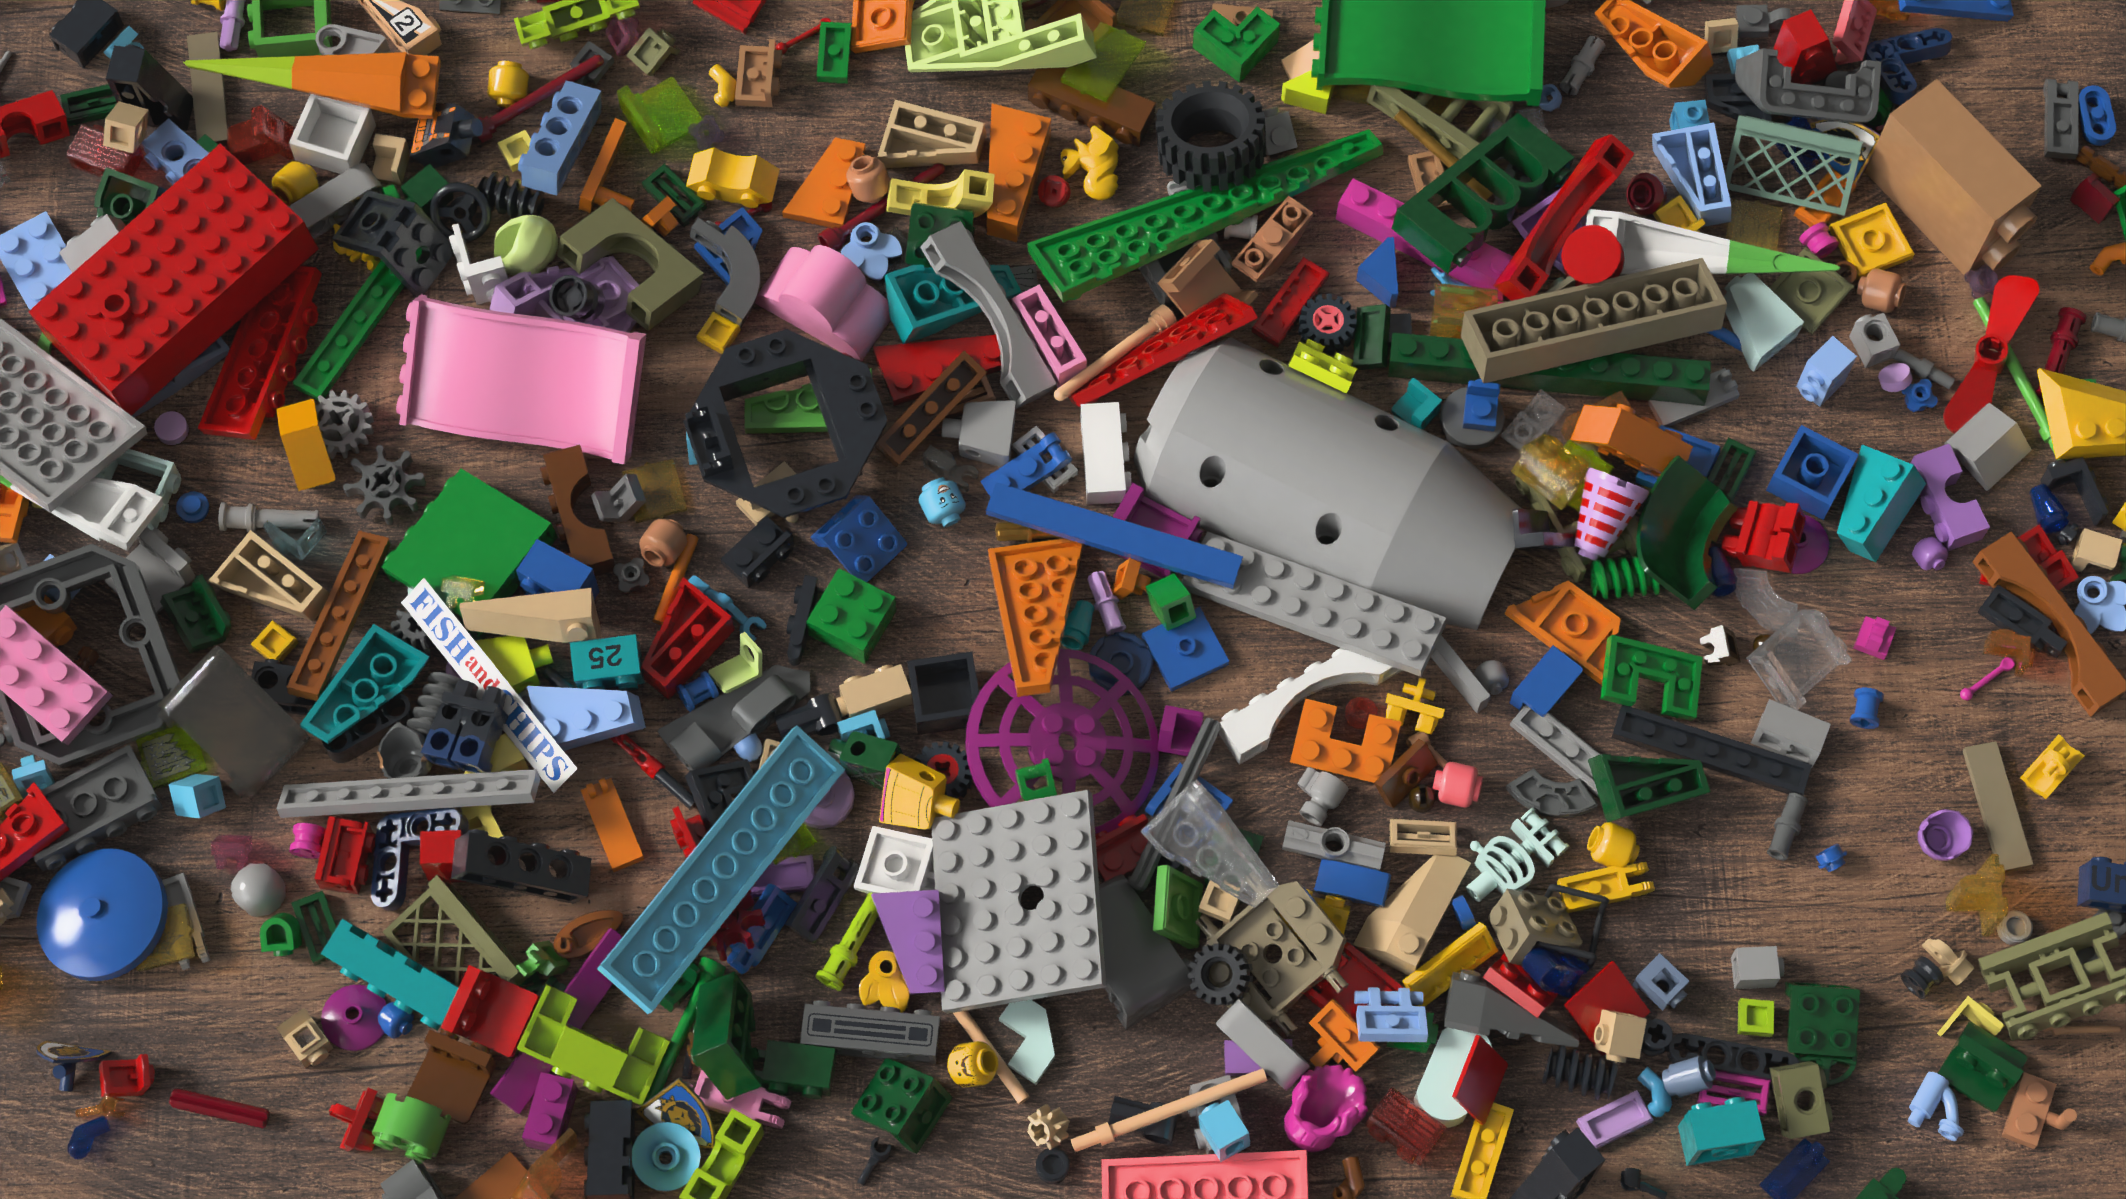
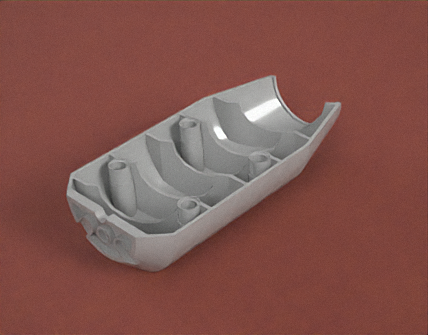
[1133,338,1522,630]

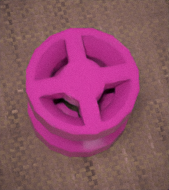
[1799,222,1839,259]
[289,823,326,859]

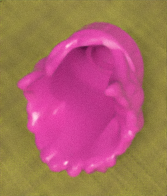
[1284,1065,1368,1153]

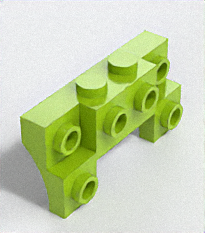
[514,0,640,50]
[517,984,670,1106]

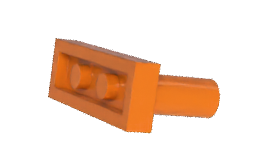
[579,118,635,213]

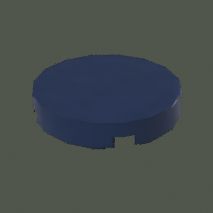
[1088,632,1153,696]

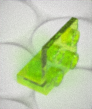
[617,77,704,155]

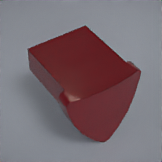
[2070,172,2120,224]

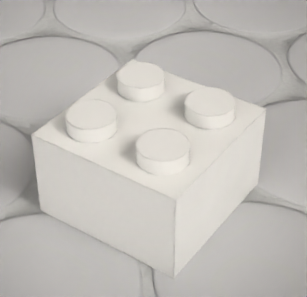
[289,94,376,174]

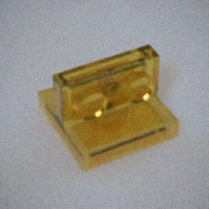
[1429,283,1498,339]

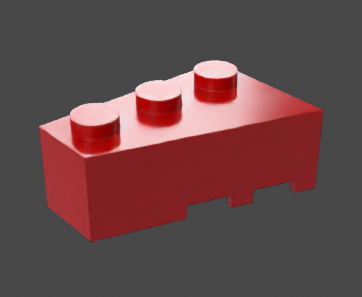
[641,577,734,700]

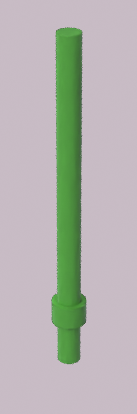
[1973,297,2069,461]

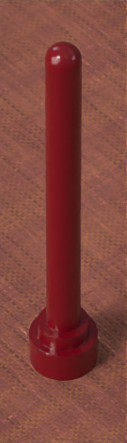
[478,55,604,144]
[817,163,945,251]

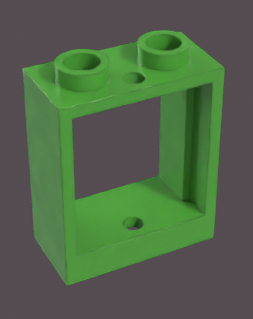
[247,0,333,58]

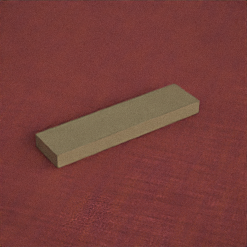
[187,32,230,145]
[1963,741,2033,874]

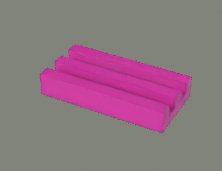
[1697,1070,1770,1116]

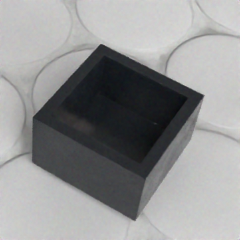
[907,652,983,735]

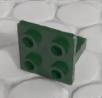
[905,202,975,268]
[1937,1022,2028,1113]

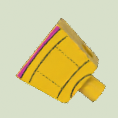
[879,754,960,829]

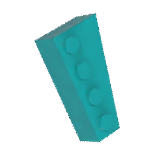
[321,919,459,1031]

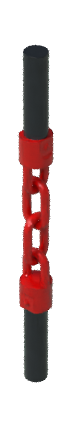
[542,666,696,810]

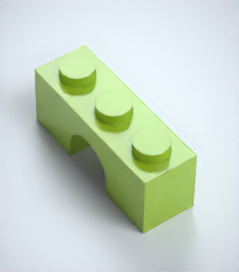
[679,1108,764,1199]

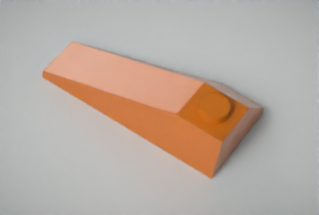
[1595,0,1714,88]

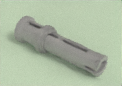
[218,502,320,532]

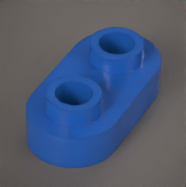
[2078,85,2116,146]

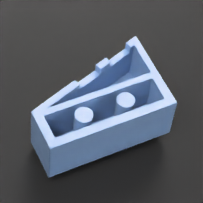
[1652,123,1731,227]
[527,686,646,751]

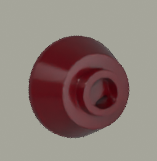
[1626,173,1667,215]

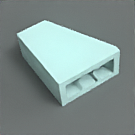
[1724,273,1804,372]

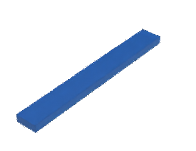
[986,482,1243,589]

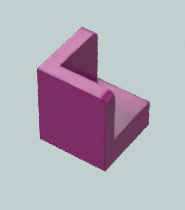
[1157,705,1204,756]

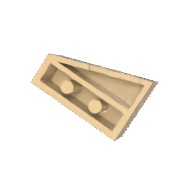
[877,100,986,168]
[209,530,330,621]

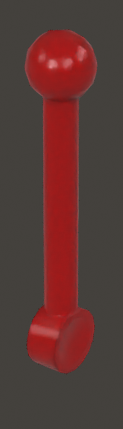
[776,18,831,54]

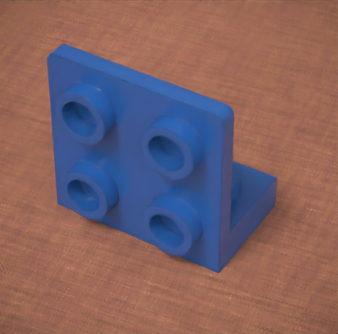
[810,495,907,582]

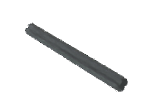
[1129,718,1221,891]

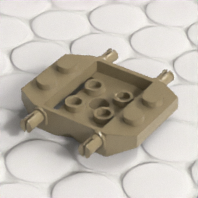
[1195,870,1349,1037]

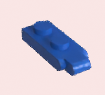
[727,884,797,974]

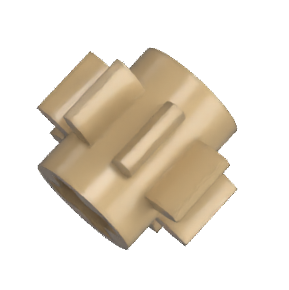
[1027,1104,1070,1150]

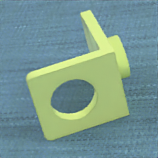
[709,632,762,694]

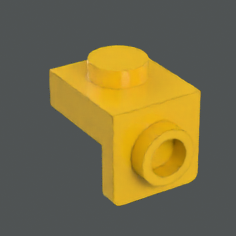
[1653,195,1706,233]

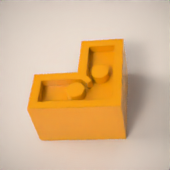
[276,399,336,491]

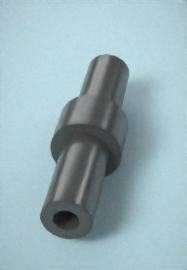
[1893,348,1955,389]

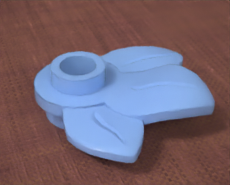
[841,222,902,280]
[2074,576,2126,634]

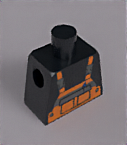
[409,103,483,169]

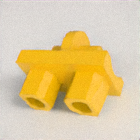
[1385,677,1445,735]
[2020,735,2085,799]

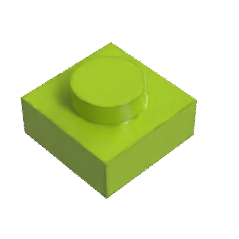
[1738,998,1774,1037]

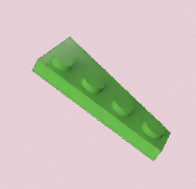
[745,368,872,434]

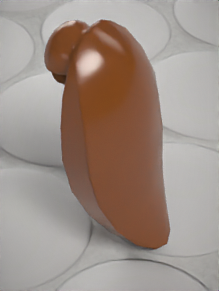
[553,910,623,959]

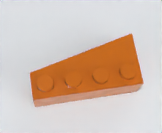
[987,103,1051,242]

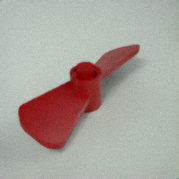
[1943,275,2039,434]

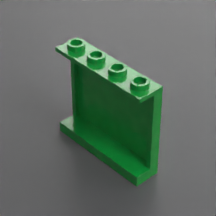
[382,468,558,637]

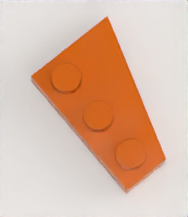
[782,137,866,228]

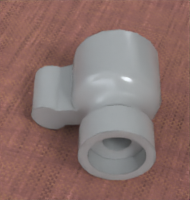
[1297,767,1349,826]

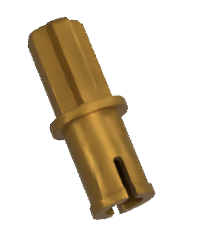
[995,522,1060,543]

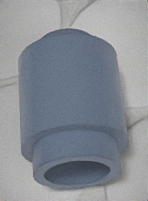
[1662,1055,1716,1097]

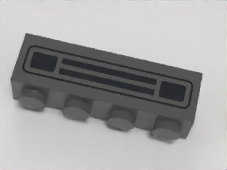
[800,1000,940,1064]

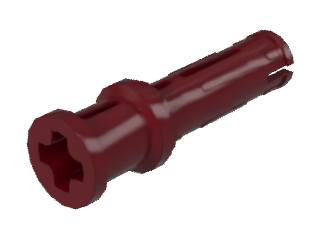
[2036,307,2087,400]

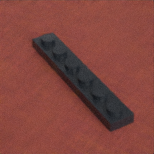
[1611,705,1812,796]

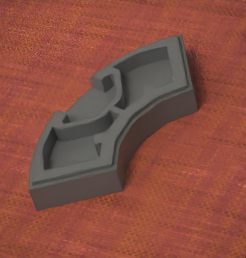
[1506,768,1598,818]

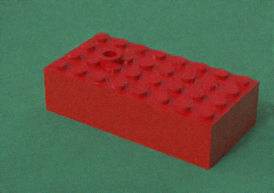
[28,143,318,416]

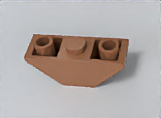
[1232,195,1313,282]

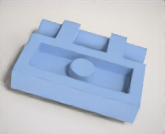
[1354,987,1428,1042]

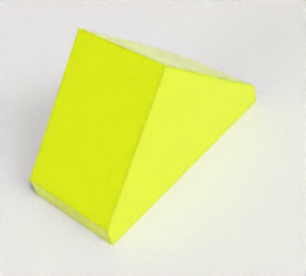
[1281,70,1335,114]

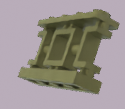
[1978,912,2126,1041]

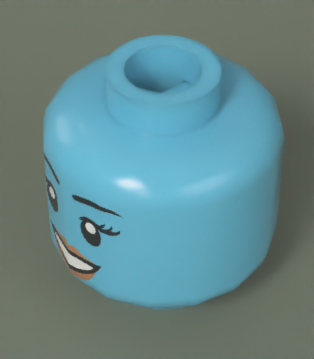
[919,477,966,528]

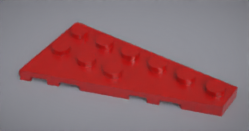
[1068,292,1258,407]

